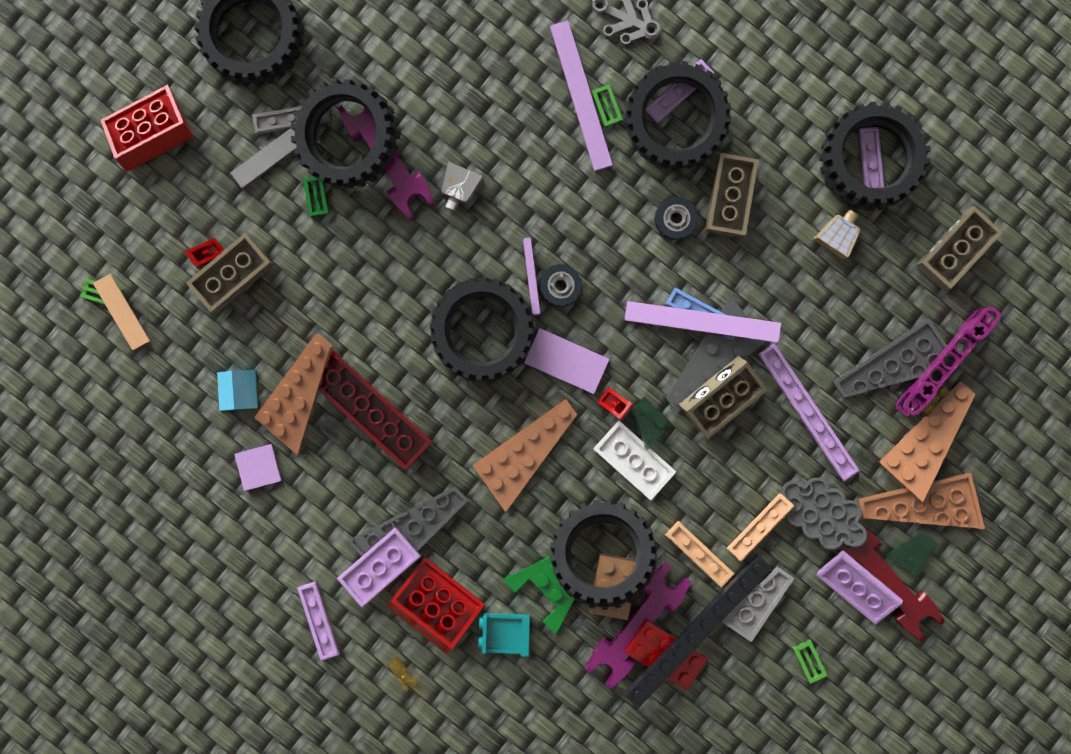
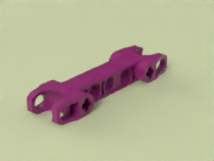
[337,105,435,221]
[895,306,1001,416]
[585,562,691,689]

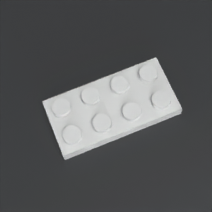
[593,420,676,500]

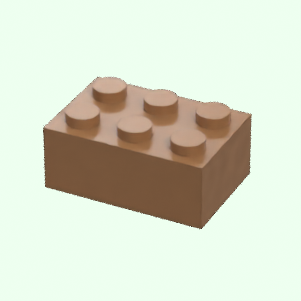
[589,553,636,620]

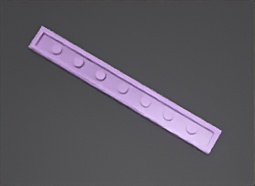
[550,20,612,172]
[625,301,781,343]
[758,343,860,481]

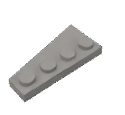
[722,567,794,642]

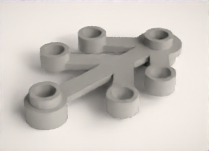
[592,0,661,46]

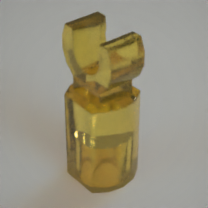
[917,386,949,416]
[387,657,417,691]

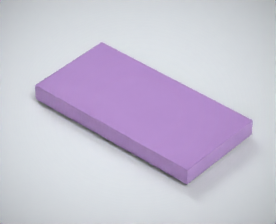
[524,328,609,394]
[337,527,421,608]
[817,550,903,625]

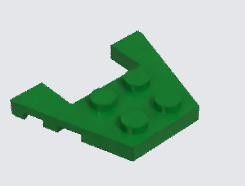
[503,556,584,634]

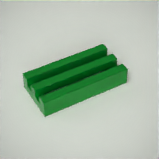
[303,177,329,217]

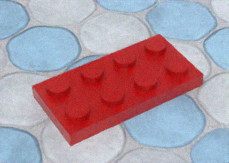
[624,619,708,691]

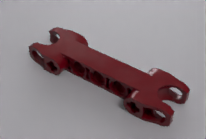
[836,529,945,642]

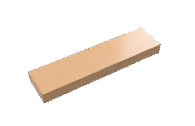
[93,274,150,350]
[727,493,795,562]
[665,521,734,588]

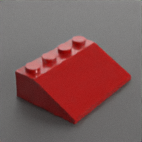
[101,85,194,172]
[386,557,485,654]

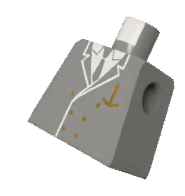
[441,162,483,211]

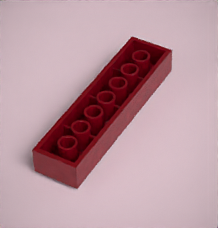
[292,348,434,470]

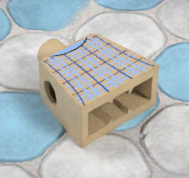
[813,210,860,260]

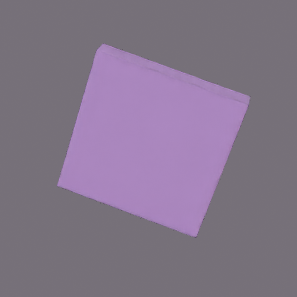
[234,444,282,491]

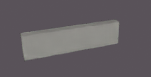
[252,106,331,135]
[231,128,297,189]

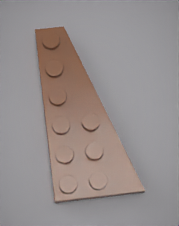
[254,333,333,455]
[879,381,975,503]
[472,399,577,512]
[857,473,985,529]

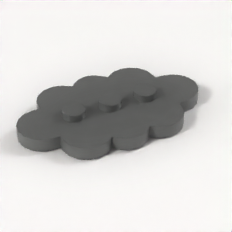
[781,478,867,550]

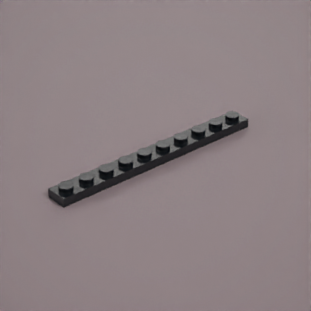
[623,554,771,708]

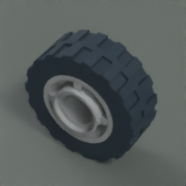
[654,197,698,240]
[539,264,582,307]

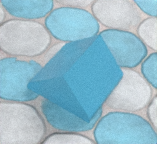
[217,370,258,411]

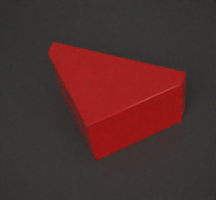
[185,238,224,270]
[597,387,634,421]

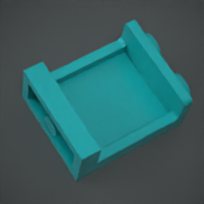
[478,613,530,656]

